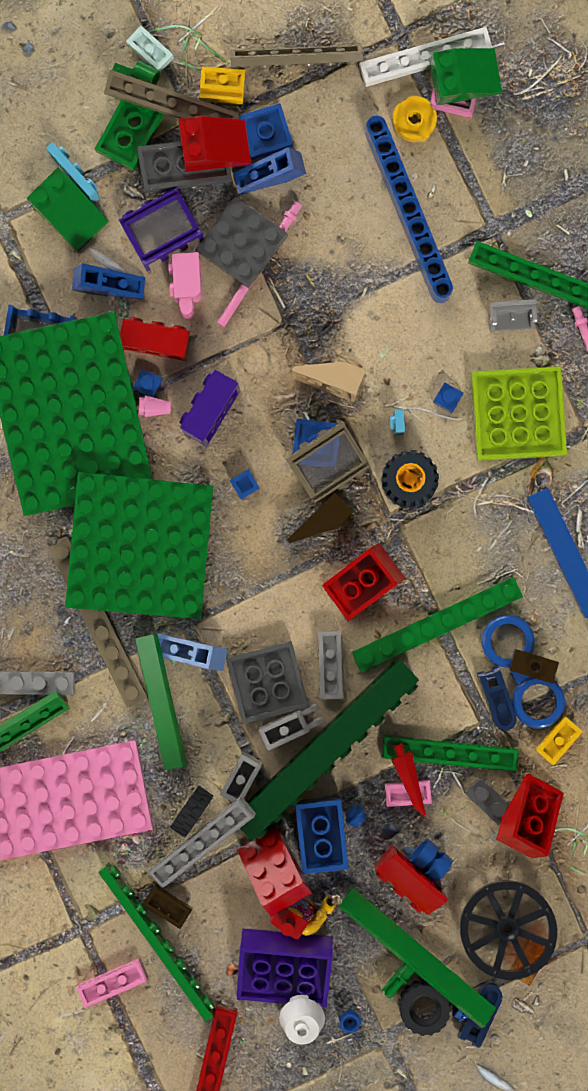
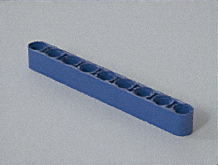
[365,115,453,303]

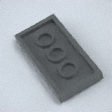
[137,141,232,193]

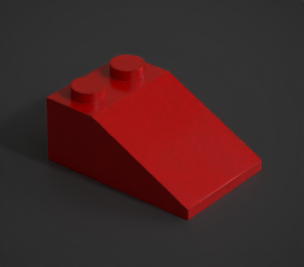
[179,116,251,172]
[322,543,406,621]
[496,773,564,859]

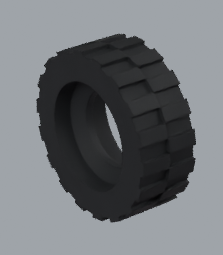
[170,785,214,838]
[399,979,451,1036]

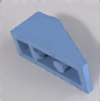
[158,633,228,671]

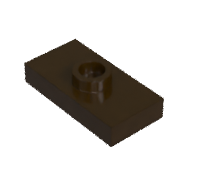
[508,649,559,684]
[142,884,193,929]

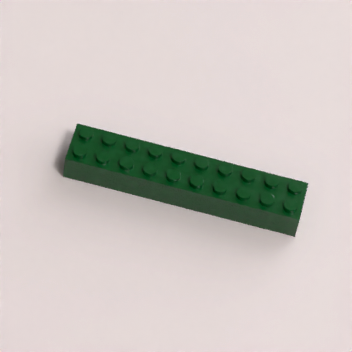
[240,658,419,841]

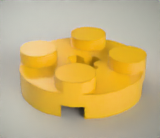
[392,96,437,143]

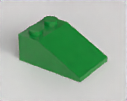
[429,48,502,106]
[27,167,109,252]

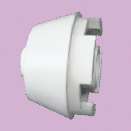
[279,995,325,1045]

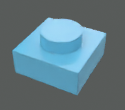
[389,409,405,435]

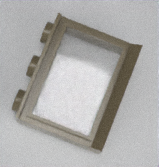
[283,419,371,503]

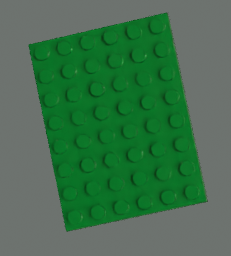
[0,312,153,516]

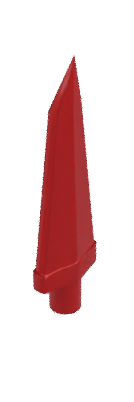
[391,743,427,818]

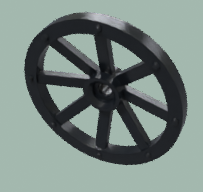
[460,880,558,980]

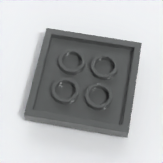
[195,197,288,288]
[226,641,308,724]

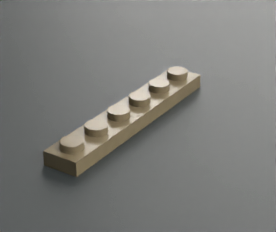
[230,44,363,69]
[104,70,239,119]

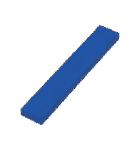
[527,488,588,618]

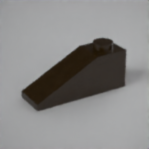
[287,493,354,544]

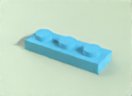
[46,142,100,204]

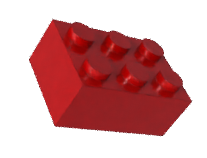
[237,827,312,917]

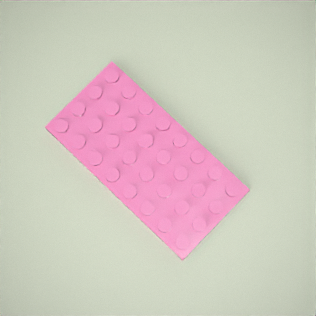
[0,740,154,860]

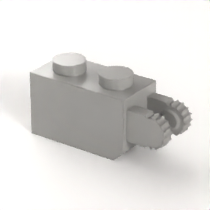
[259,704,325,751]

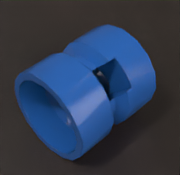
[409,839,453,883]

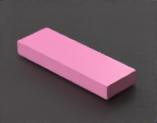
[76,958,148,1008]

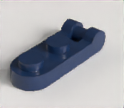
[477,666,517,730]
[458,982,503,1048]

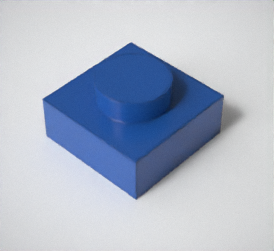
[133,369,163,398]
[433,382,464,413]
[229,469,260,500]

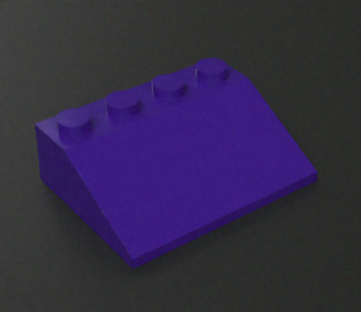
[236,928,333,1008]

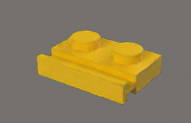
[199,66,246,104]

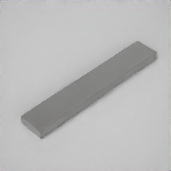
[148,796,256,889]

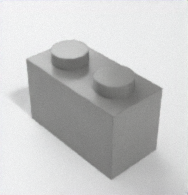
[220,751,262,802]

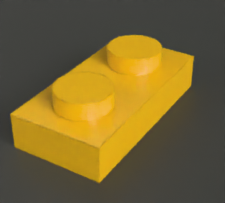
[535,716,583,766]

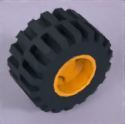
[382,450,439,509]

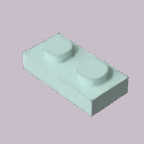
[126,26,174,72]

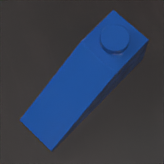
[233,147,306,194]
[72,263,145,300]

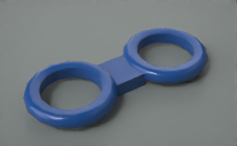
[481,615,566,729]

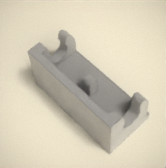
[488,299,537,332]

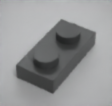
[465,777,509,826]

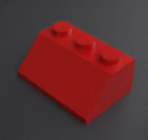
[374,844,448,915]

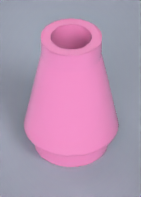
[139,395,171,417]

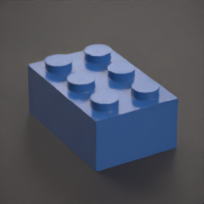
[295,796,349,874]

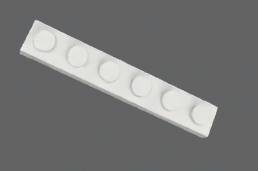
[359,27,492,87]

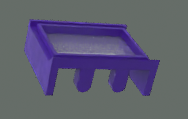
[119,188,204,272]

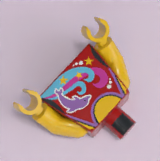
[270,896,337,939]

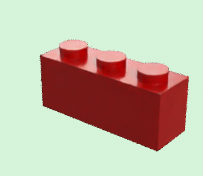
[120,317,191,361]

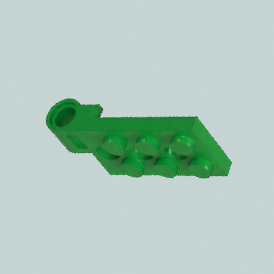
[94,61,165,172]

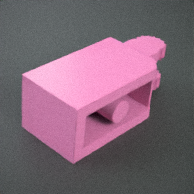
[168,252,203,320]

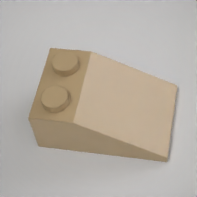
[292,361,366,403]

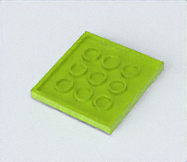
[471,366,567,461]

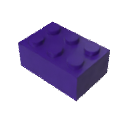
[179,369,241,447]

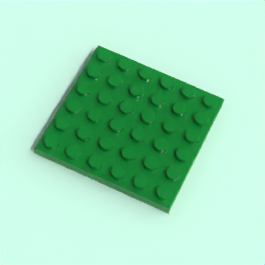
[65,472,213,619]

